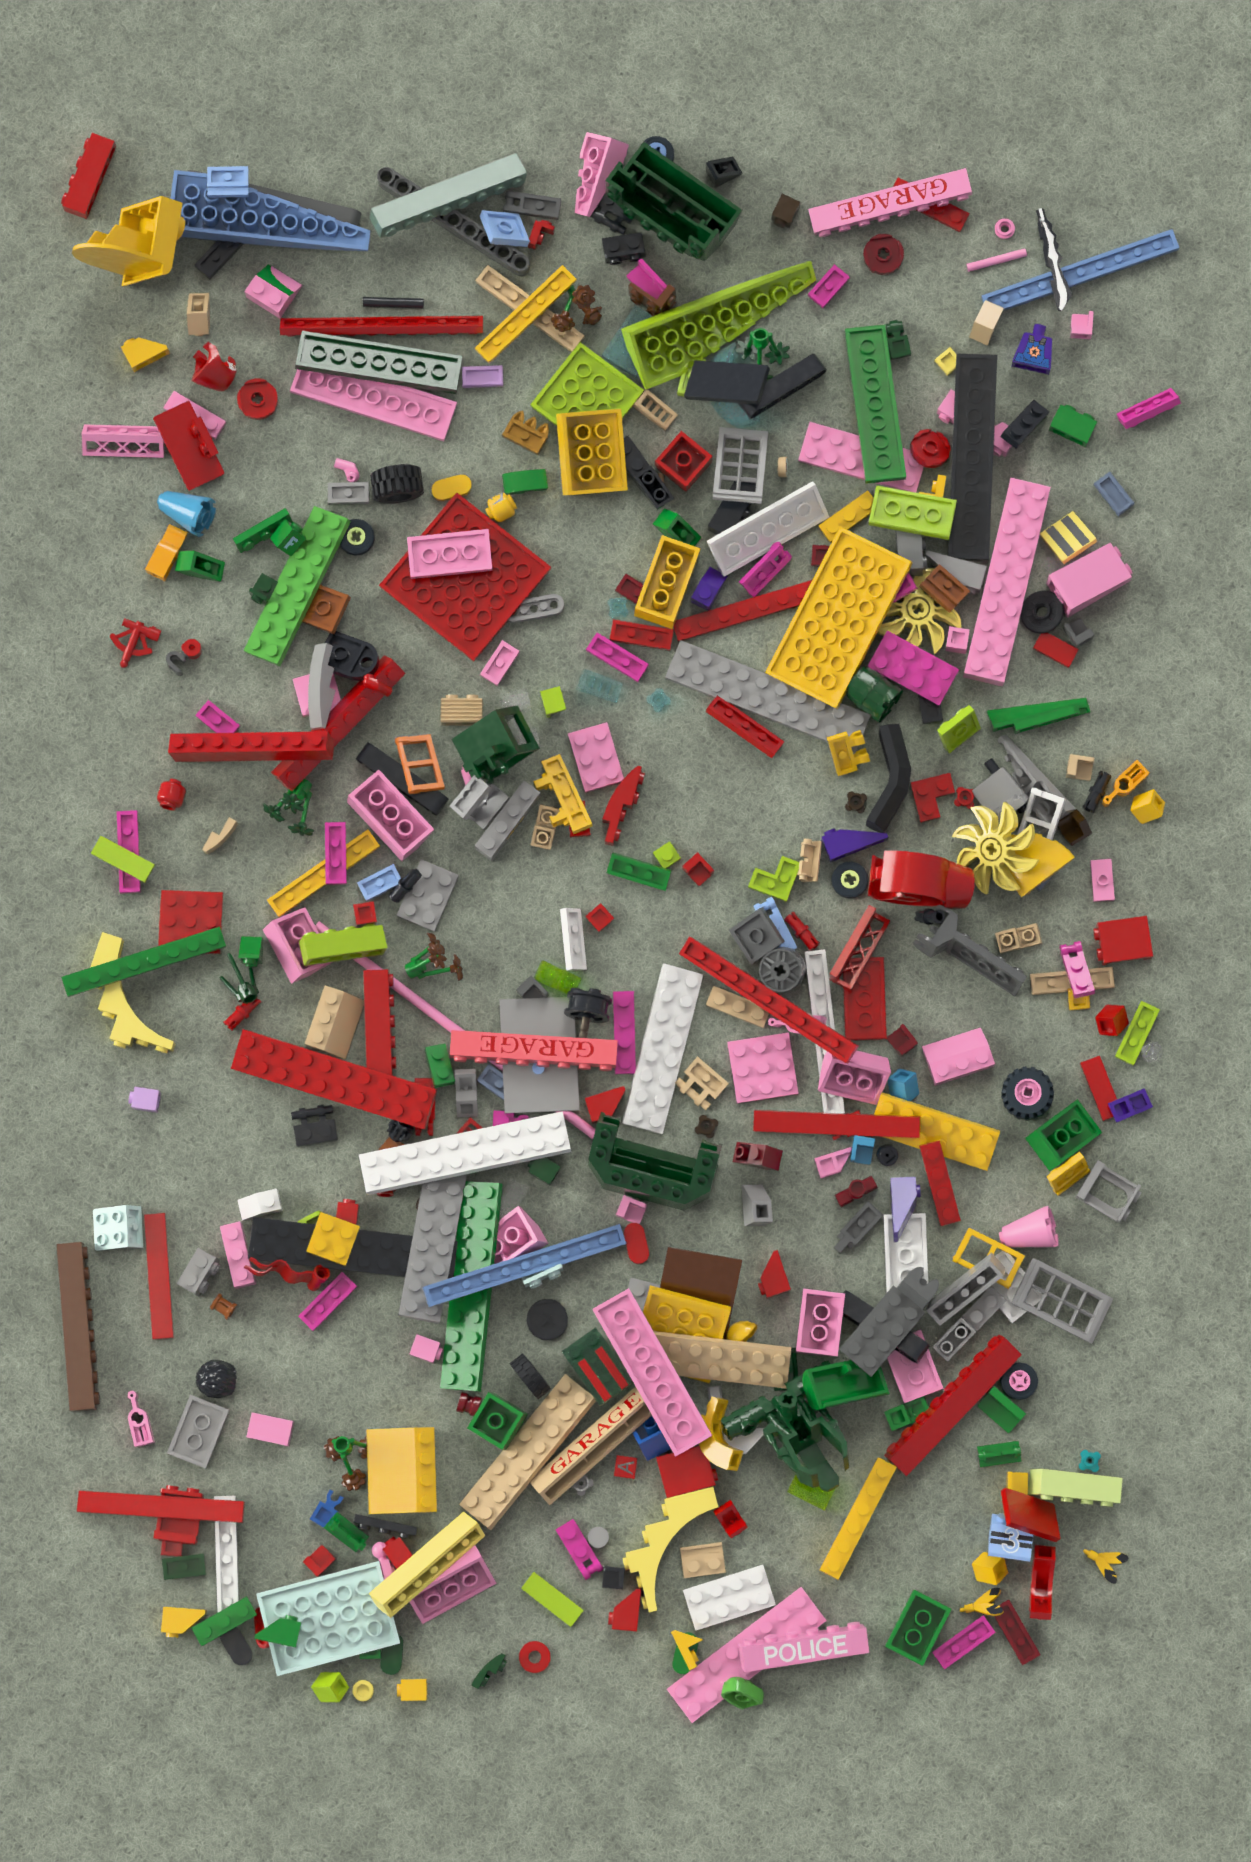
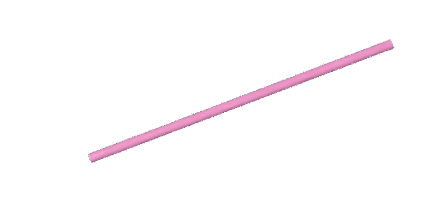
[315,921,595,1140]

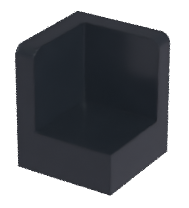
[602,1566,625,1590]

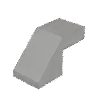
[455,1069,478,1118]

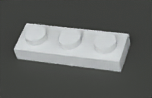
[560,908,587,971]

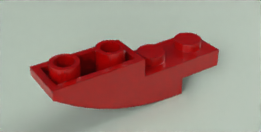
[602,766,645,846]

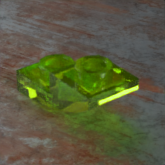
[534,960,582,995]

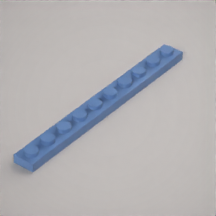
[981,229,1179,311]
[422,1224,626,1307]

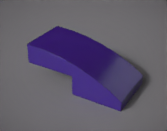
[1108,1088,1153,1123]

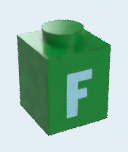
[270,519,306,556]

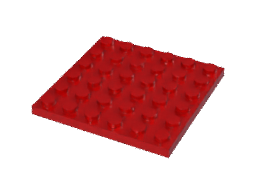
[379,493,552,662]

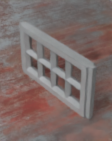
[713,427,768,504]
[1011,1258,1113,1344]

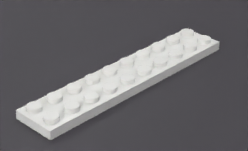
[359,1111,571,1195]

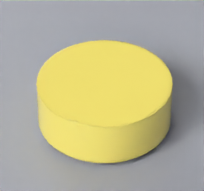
[352,1680,374,1701]

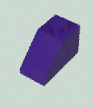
[691,567,728,611]

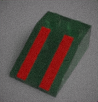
[561,1327,634,1407]

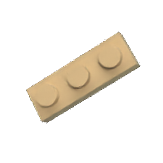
[706,986,769,1028]

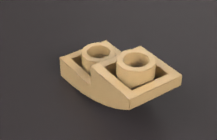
[531,804,560,850]
[995,923,1042,953]

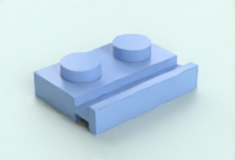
[207,166,249,198]

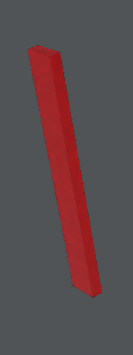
[753,1110,920,1138]
[77,1491,245,1523]

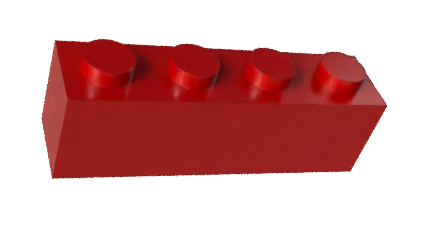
[61,133,117,219]

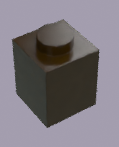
[771,193,800,228]

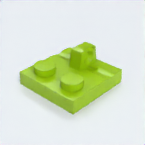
[937,705,981,754]

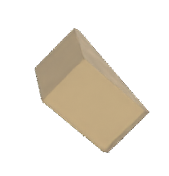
[969,300,1004,346]

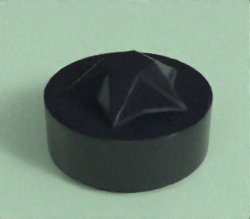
[876,1144,898,1166]

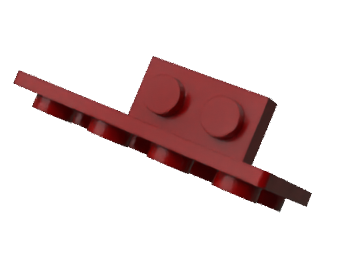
[153,401,224,491]

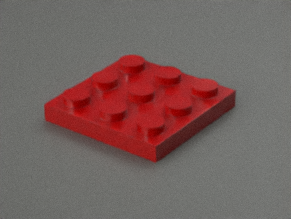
[158,890,223,954]

